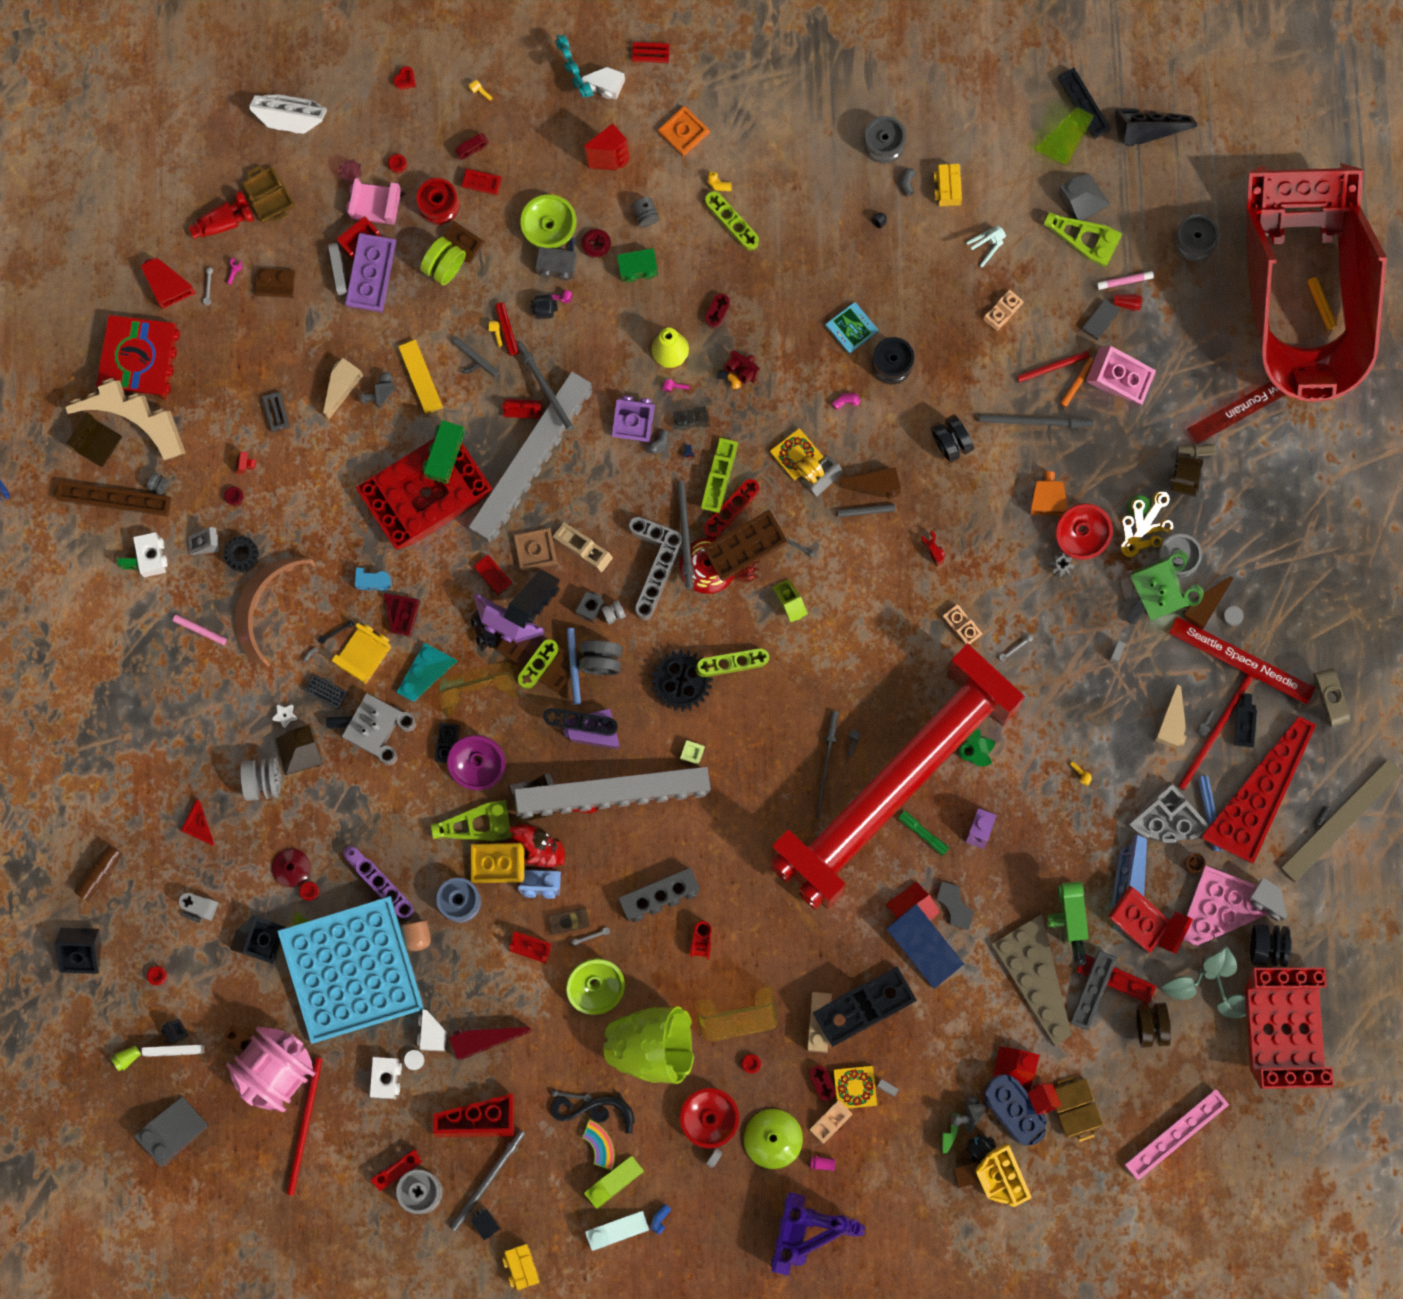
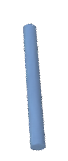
[567,628,581,705]

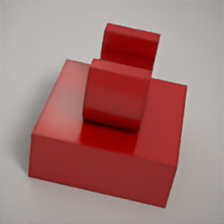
[235,451,256,475]

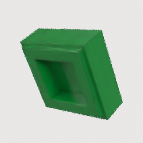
[117,558,139,570]

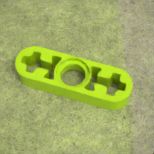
[518,639,559,689]

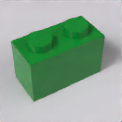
[617,248,658,283]

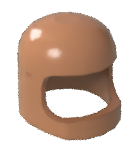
[400,920,431,951]

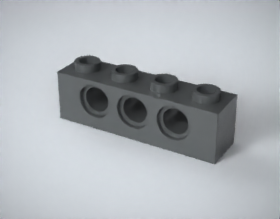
[619,868,700,923]

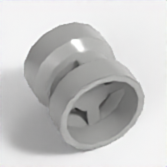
[601,600,626,625]

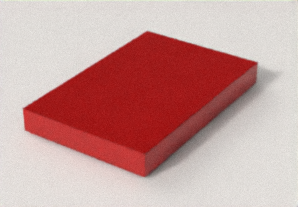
[1107,886,1170,953]

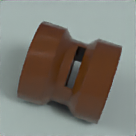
[1184,853,1206,875]

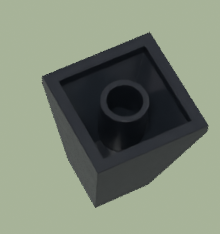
[230,915,285,964]

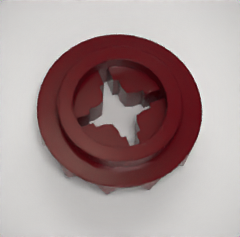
[581,229,611,258]

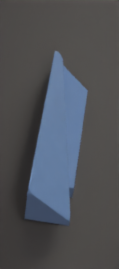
[1111,835,1147,931]

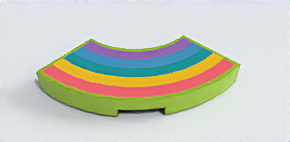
[582,1119,615,1171]

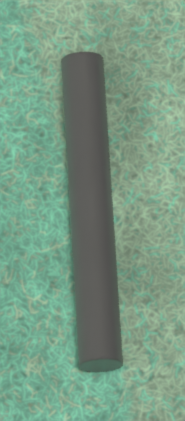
[452,337,499,377]
[838,504,895,517]

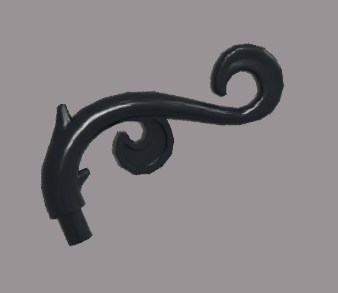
[550,1092,635,1134]

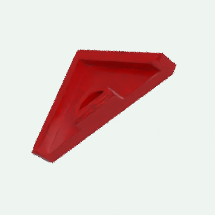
[181,799,215,847]

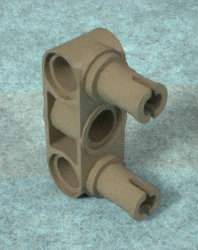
[1313,668,1350,726]

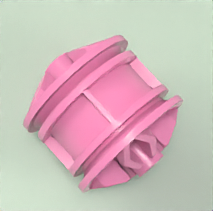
[226,1026,316,1112]

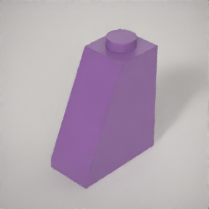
[564,709,620,750]

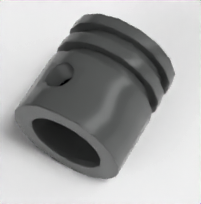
[631,197,659,228]

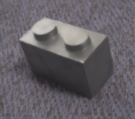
[536,247,577,280]

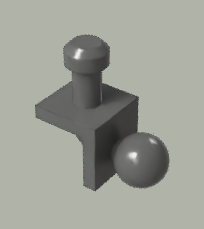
[359,372,396,408]
[951,1096,987,1133]

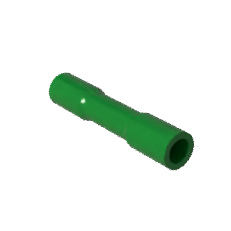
[898,810,950,857]

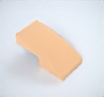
[810,1100,853,1144]

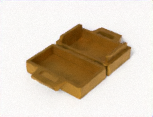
[241,165,295,223]
[1055,1076,1104,1142]

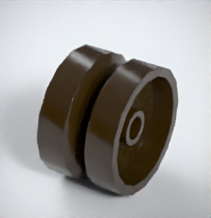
[1136,1003,1171,1048]

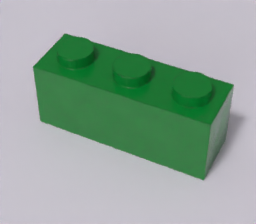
[422,420,466,484]

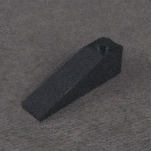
[1115,109,1198,146]

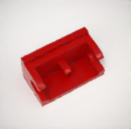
[509,931,553,964]

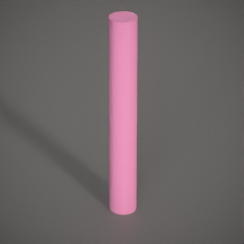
[173,615,227,645]

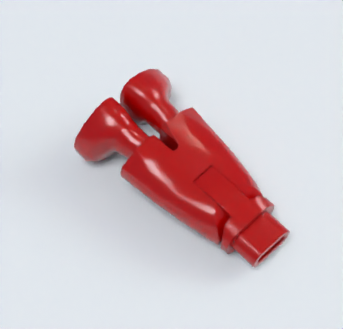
[188,190,255,239]

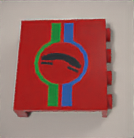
[96,315,180,400]

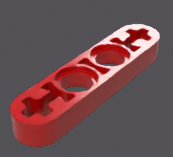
[704,479,759,539]

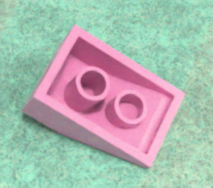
[1086,346,1156,405]

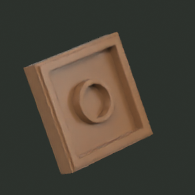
[513,528,558,573]

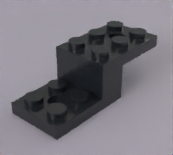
[813,966,917,1048]

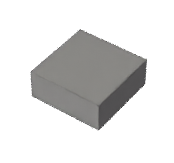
[1109,641,1126,665]
[877,1079,899,1097]

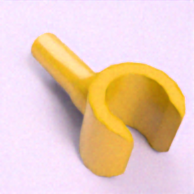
[469,80,493,101]
[489,321,503,347]
[1070,761,1092,786]

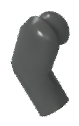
[899,168,916,196]
[647,430,669,454]

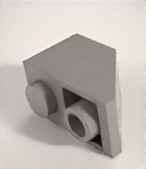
[1248,878,1287,921]

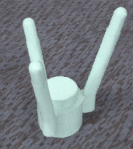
[966,225,1006,267]

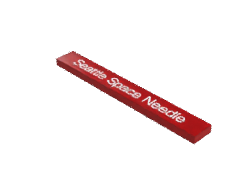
[1169,616,1315,704]

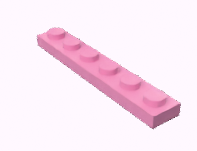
[1125,1089,1229,1181]

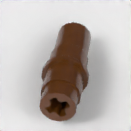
[74,845,123,902]

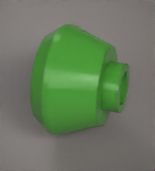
[1127,495,1153,520]

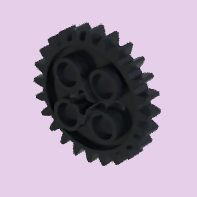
[651,649,713,712]

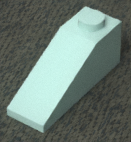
[585,1211,649,1251]

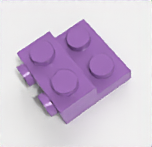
[612,395,655,442]

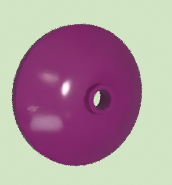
[447,735,506,790]

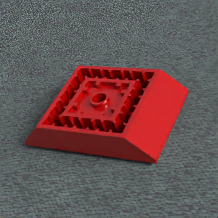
[355,437,492,550]

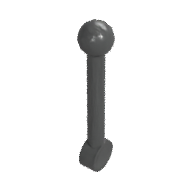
[786,537,815,557]
[551,1089,592,1102]

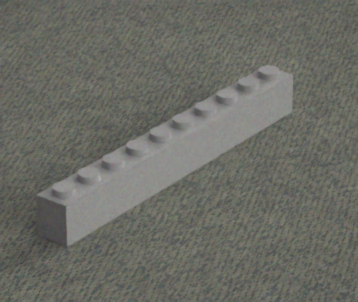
[469,372,593,543]
[514,767,711,818]

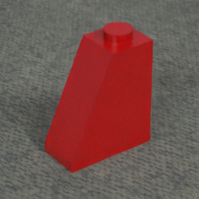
[140,258,196,309]

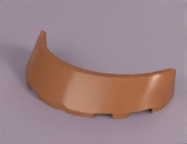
[235,557,316,668]

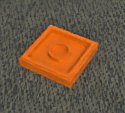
[658,106,710,157]

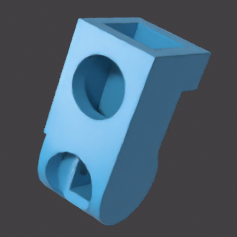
[355,568,392,591]

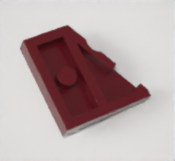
[383,593,420,637]

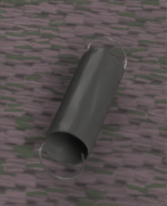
[1315,802,1331,830]

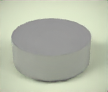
[1223,606,1244,626]
[705,1148,722,1168]

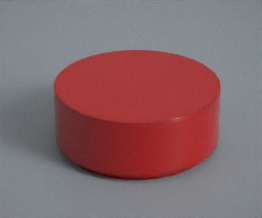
[388,154,407,174]
[299,881,319,901]
[147,966,167,986]
[741,1054,761,1074]

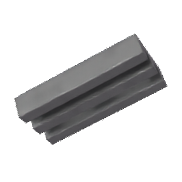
[262,391,290,433]

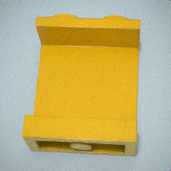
[332,623,391,685]

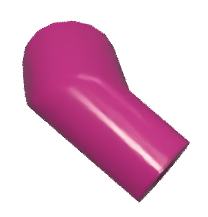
[831,393,861,410]

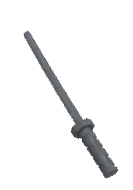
[816,711,839,819]

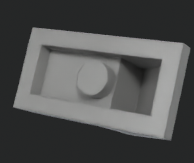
[188,527,219,555]

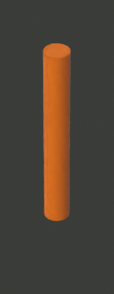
[1060,357,1095,408]

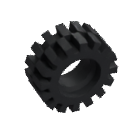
[223,535,259,572]

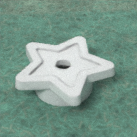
[273,705,297,728]

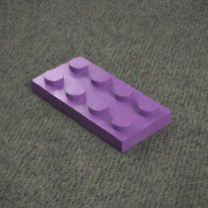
[345,233,397,313]

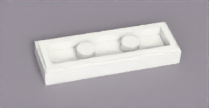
[142,1045,204,1057]

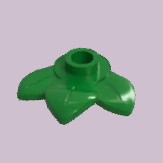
[958,729,995,767]

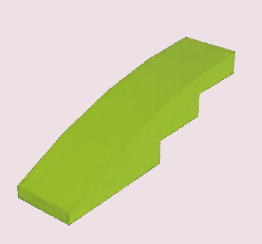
[701,438,739,513]

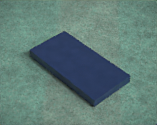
[886,903,964,989]

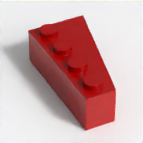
[433,1093,515,1138]

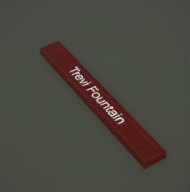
[1187,381,1286,445]

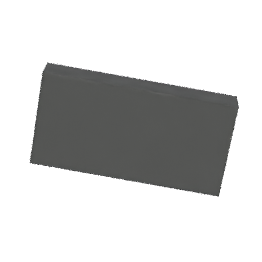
[1082,299,1120,341]

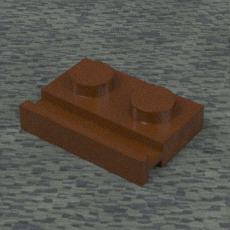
[444,221,485,264]
[255,268,296,298]

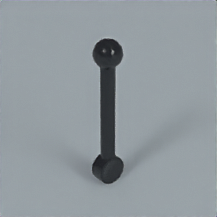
[318,620,354,644]

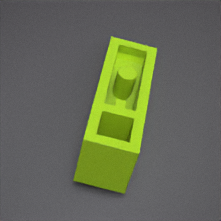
[584,1156,644,1209]

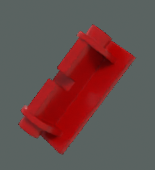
[503,399,542,419]

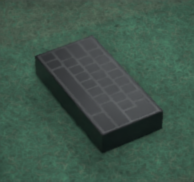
[305,675,348,709]

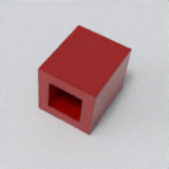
[1027,1082,1062,1115]

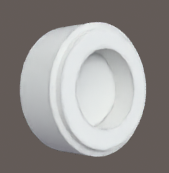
[404,1050,425,1070]

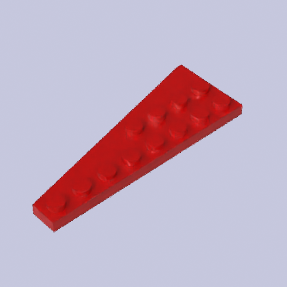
[1201,716,1316,864]

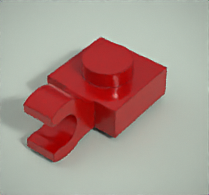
[921,531,946,566]

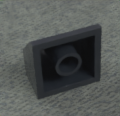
[55,928,101,974]

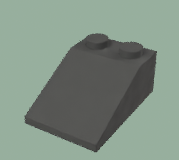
[134,1097,209,1167]

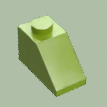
[772,579,808,622]

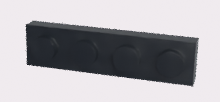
[1057,68,1111,140]

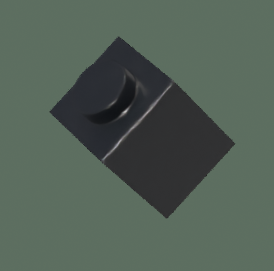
[470,1208,502,1240]

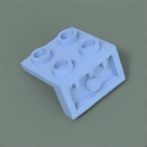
[518,870,561,899]

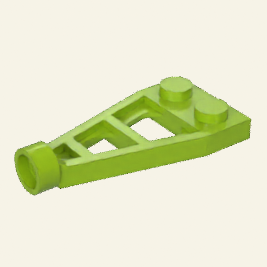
[1044,212,1122,268]
[431,800,512,842]

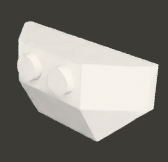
[250,94,327,134]

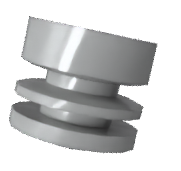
[241,757,282,801]

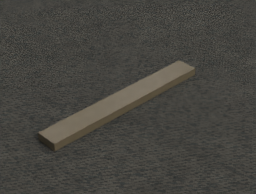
[1281,759,1403,882]

